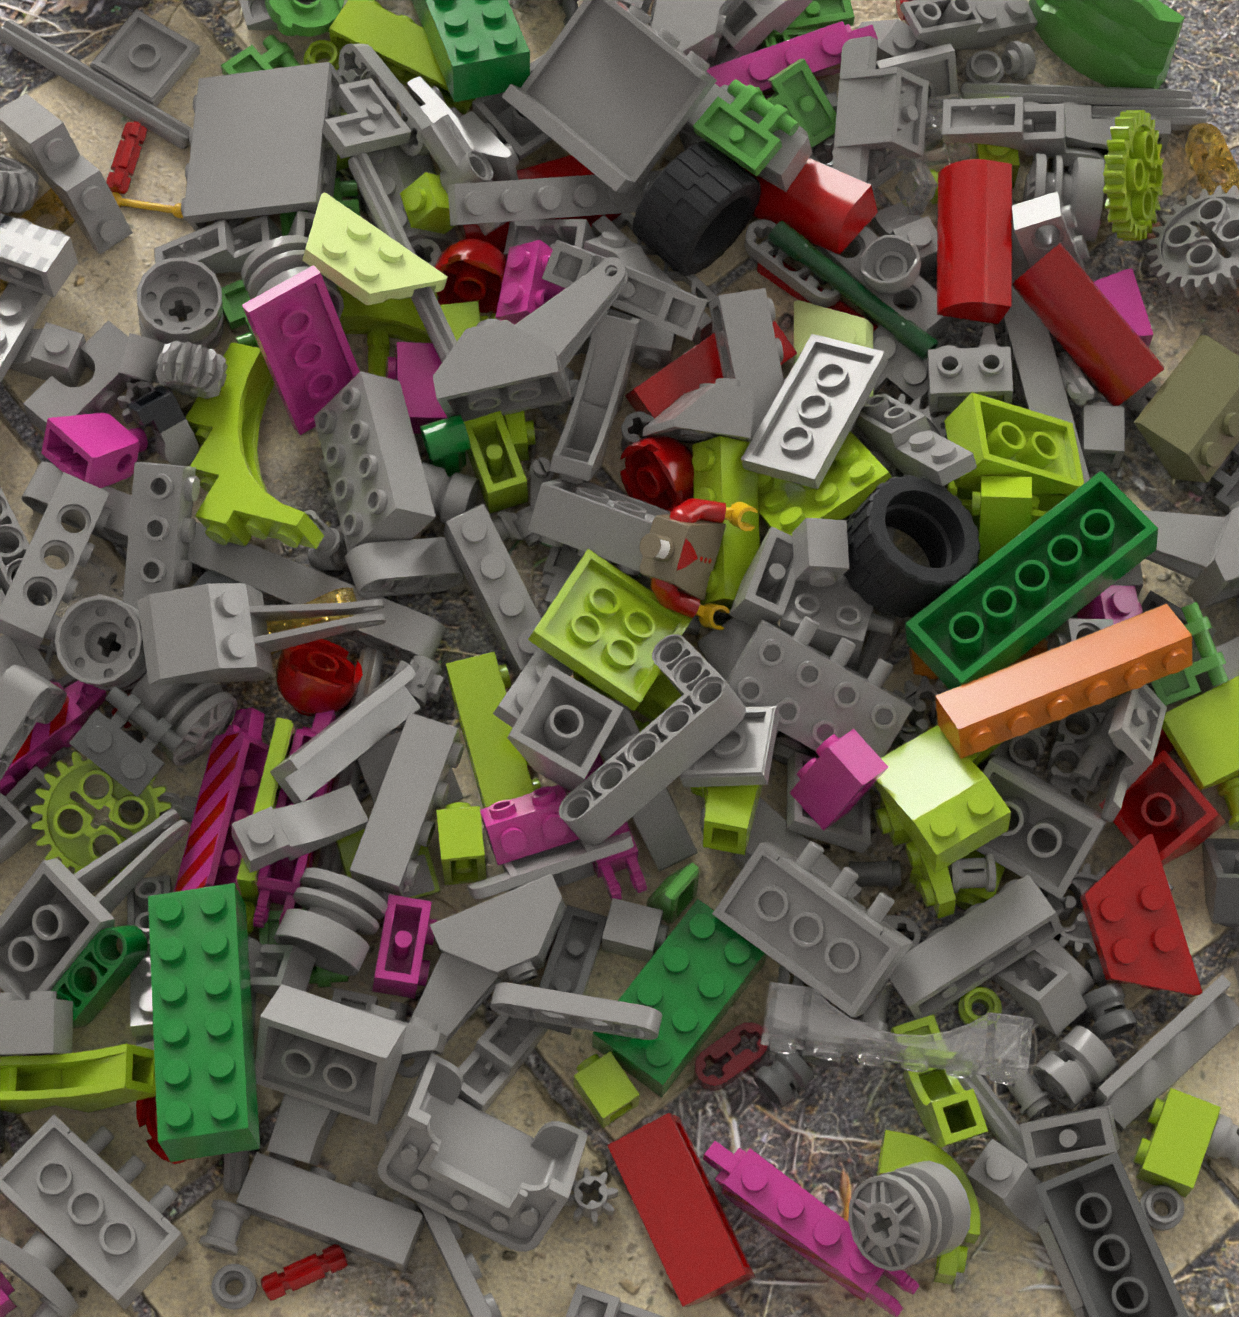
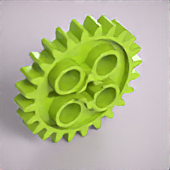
[1103,110,1164,241]
[31,751,172,883]

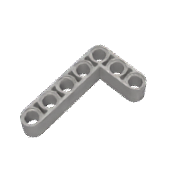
[559,634,746,846]

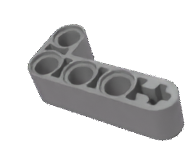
[0,665,67,780]

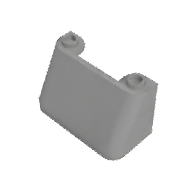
[377,1053,588,1252]

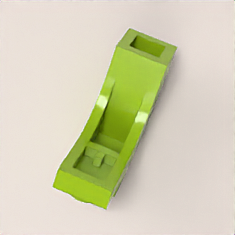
[891,1014,988,1148]
[877,1130,981,1285]

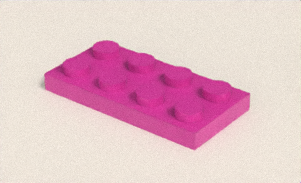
[242,265,360,435]

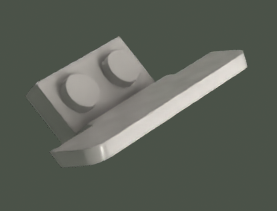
[832,36,929,183]
[1101,684,1167,823]
[467,831,634,899]

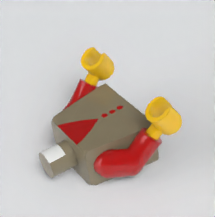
[639,498,758,630]

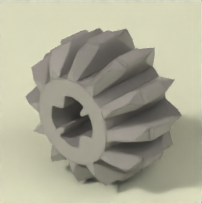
[156,341,227,399]

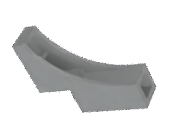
[0,93,133,254]
[549,308,642,484]
[267,1004,448,1166]

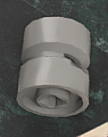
[422,462,479,524]
[1033,1025,1117,1109]

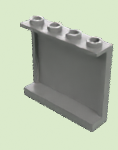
[502,0,717,197]
[181,62,344,231]

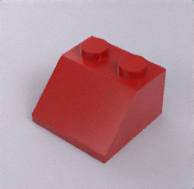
[1099,750,1227,865]

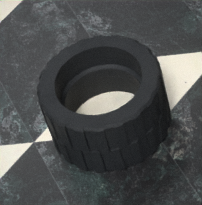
[633,141,761,276]
[843,475,981,618]

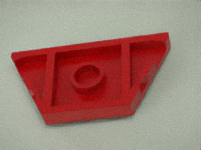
[1080,834,1202,997]

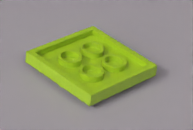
[758,431,892,536]
[528,549,692,711]

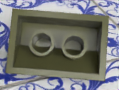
[1134,335,1239,483]

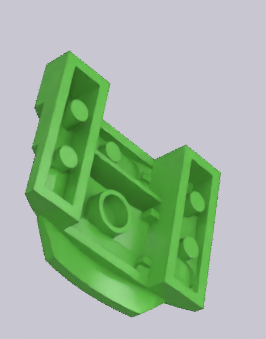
[1029,0,1185,89]

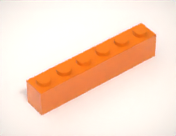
[935,604,1192,759]

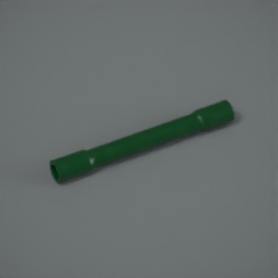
[768,220,939,361]

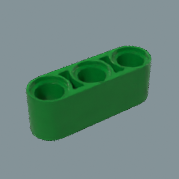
[51,925,148,1029]

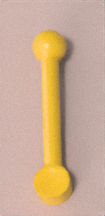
[112,192,183,219]

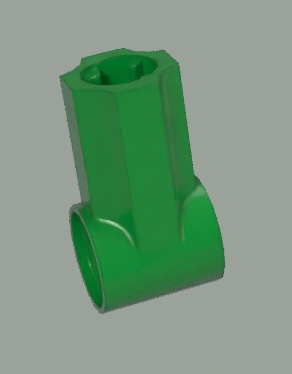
[420,414,471,477]

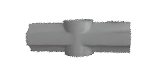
[418,114,506,236]

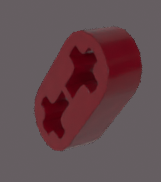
[694,1022,769,1091]

